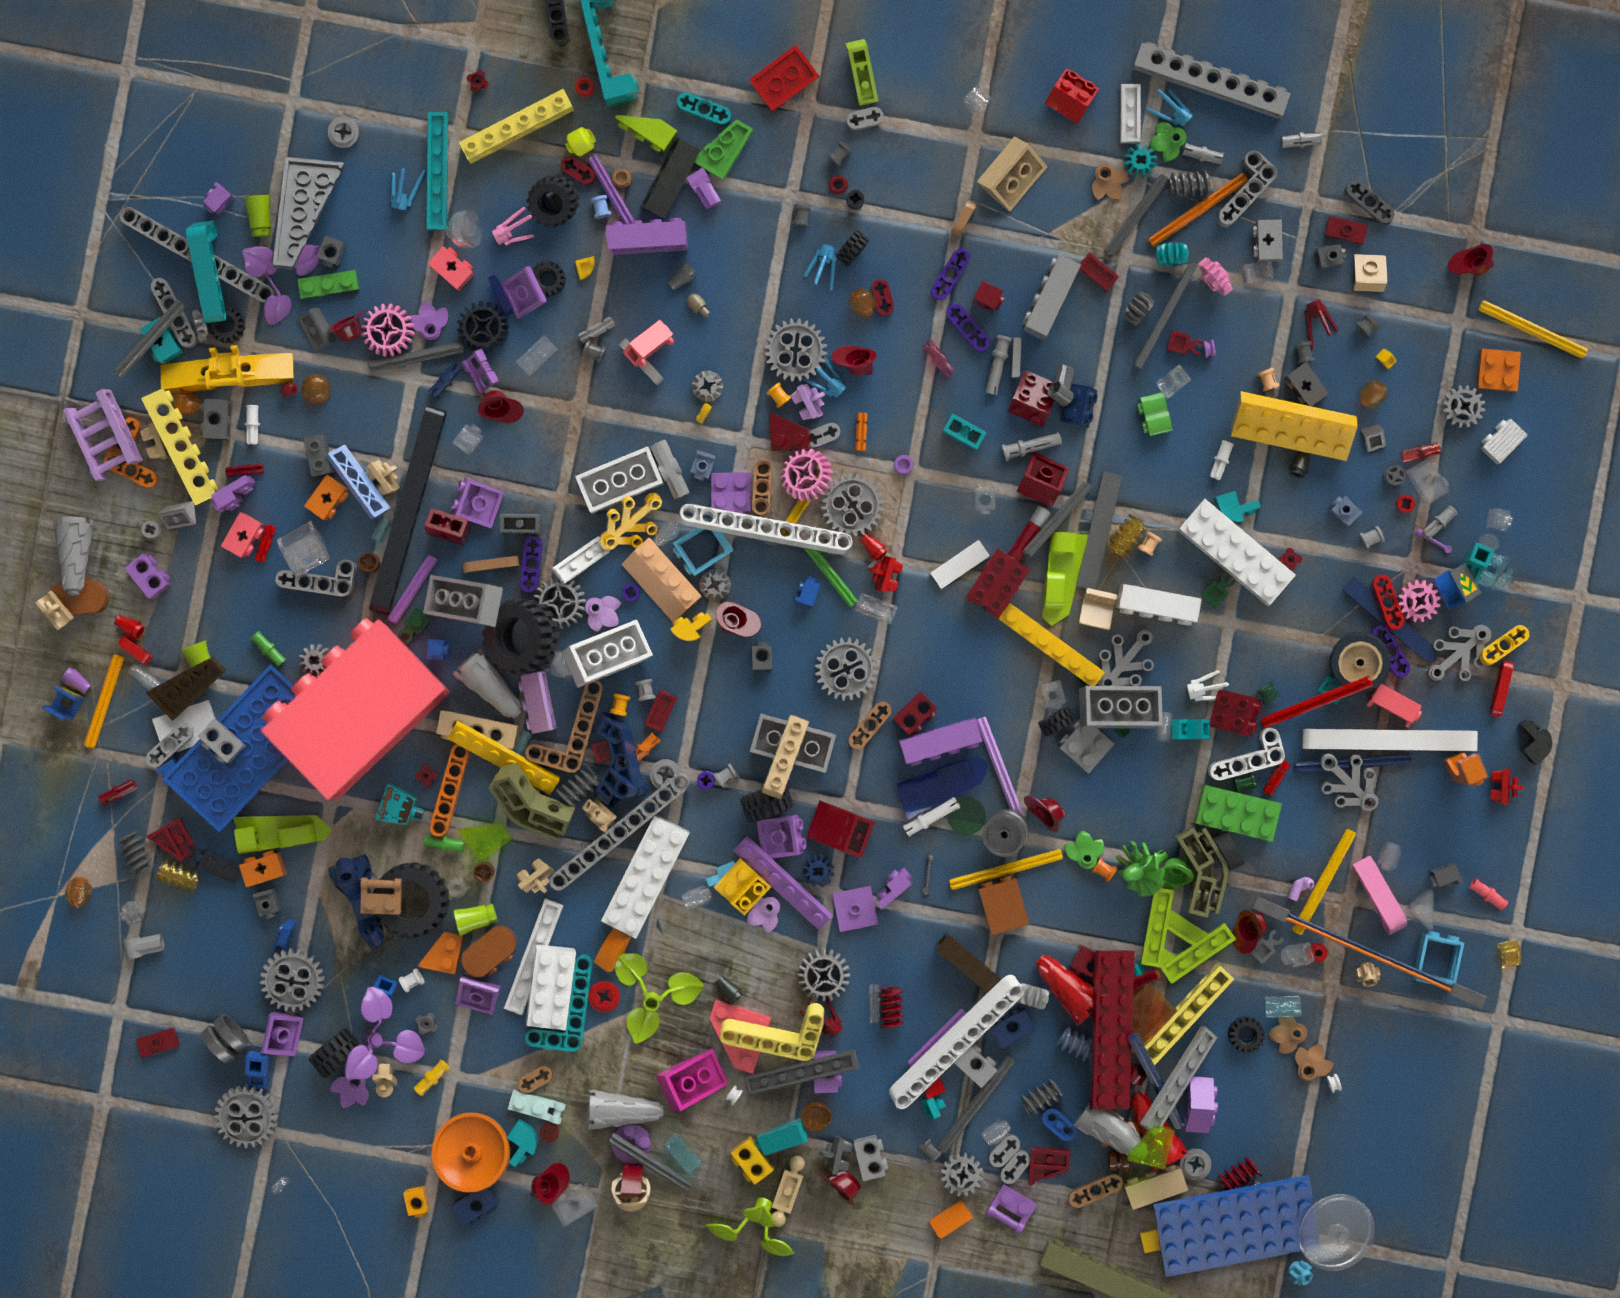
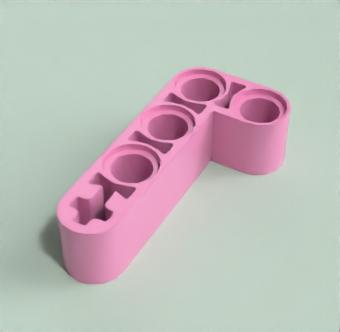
[1352,856,1408,935]

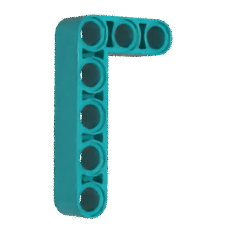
[186,220,226,323]
[525,954,593,1052]

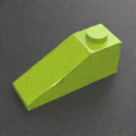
[845,39,878,106]

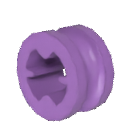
[1203,340,1215,358]

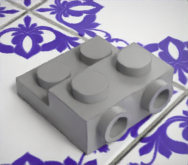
[1059,719,1114,773]

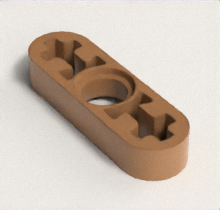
[462,556,519,573]
[849,701,892,749]
[1068,1173,1123,1208]

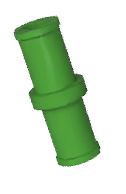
[250,631,286,668]
[424,834,465,853]

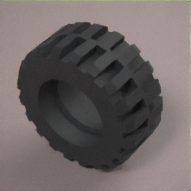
[482,599,559,675]
[373,862,450,939]

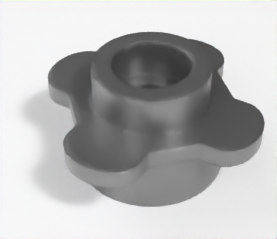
[416,1013,438,1035]

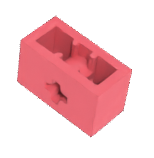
[428,246,475,292]
[221,512,264,558]

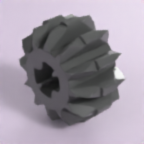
[1123,291,1154,326]

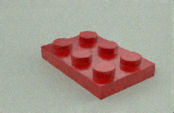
[749,45,819,112]

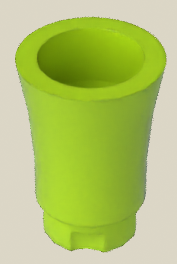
[243,195,271,237]
[180,640,210,668]
[454,904,498,936]

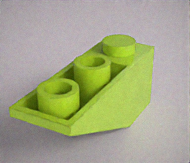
[615,115,678,153]

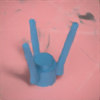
[1147,89,1193,127]
[390,168,426,211]
[804,244,837,291]
[802,356,847,398]

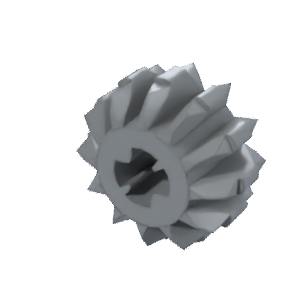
[299,644,329,676]
[1017,983,1049,1009]

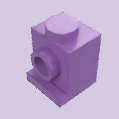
[203,182,234,215]

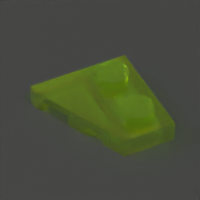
[459,823,513,862]
[1127,1125,1174,1169]

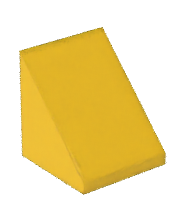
[1376,349,1397,370]

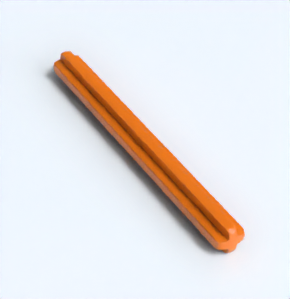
[1148,173,1248,247]

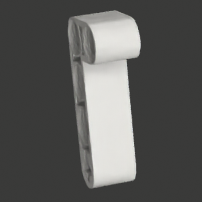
[1208,728,1285,780]

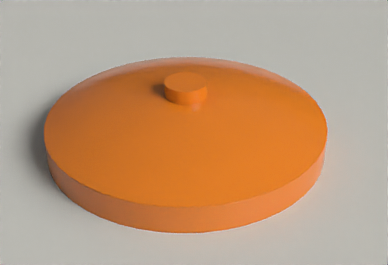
[432,1113,510,1193]

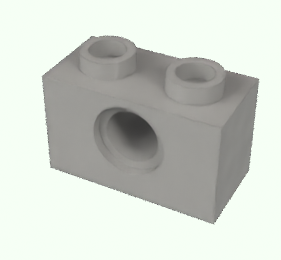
[954,1043,998,1088]

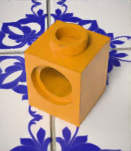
[403,1185,430,1218]

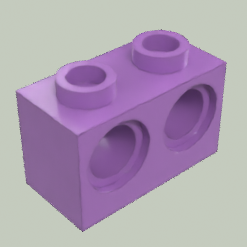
[124,554,171,599]

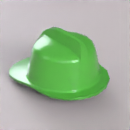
[1161,858,1194,890]

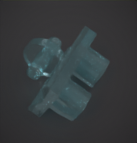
[1479,554,1515,591]
[1265,996,1301,1017]

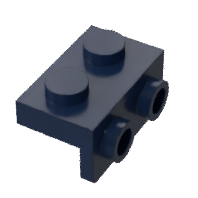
[1060,384,1098,428]

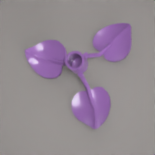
[242,244,320,325]
[345,987,425,1079]

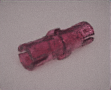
[923,339,956,378]

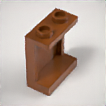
[978,875,1029,935]

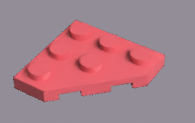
[709,999,771,1074]

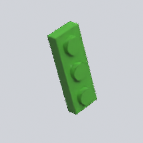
[297,270,359,299]

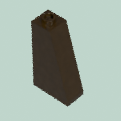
[935,931,1002,993]

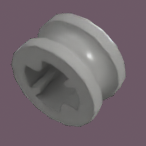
[141,521,161,539]

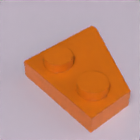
[418,932,464,974]

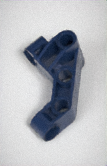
[593,711,648,808]
[328,854,384,948]

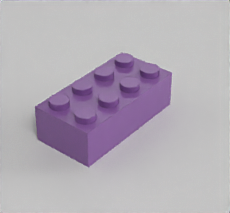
[606,218,688,255]
[899,718,982,766]

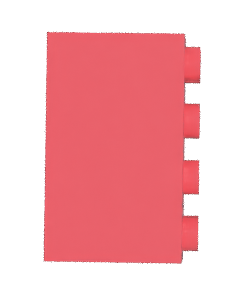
[261,618,451,801]

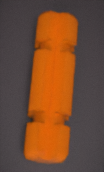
[855,413,867,451]

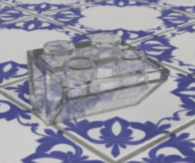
[277,521,330,577]

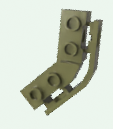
[488,762,575,840]
[1175,827,1228,918]

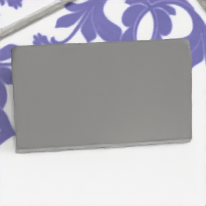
[158,501,196,530]

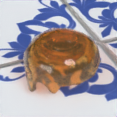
[301,373,331,404]
[173,388,203,414]
[801,1101,832,1131]

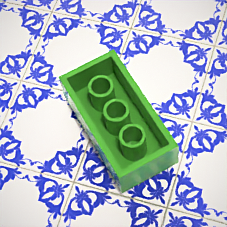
[1193,784,1282,842]

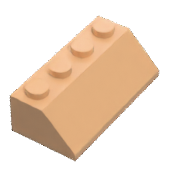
[621,538,702,622]

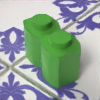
[1137,392,1173,437]

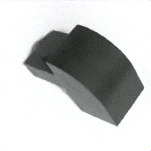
[1518,720,1552,765]

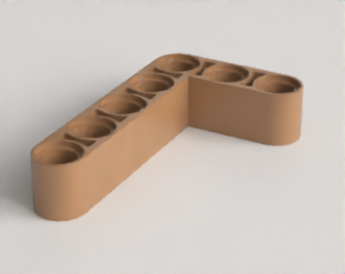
[525,680,604,773]

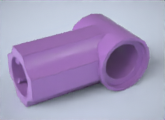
[686,168,721,210]

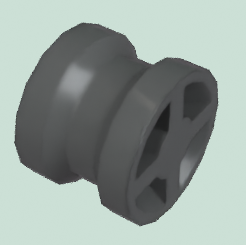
[1355,313,1380,338]
[1383,466,1406,486]

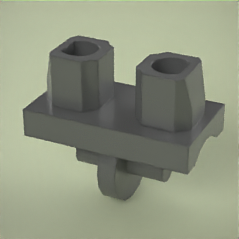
[819,1135,853,1175]

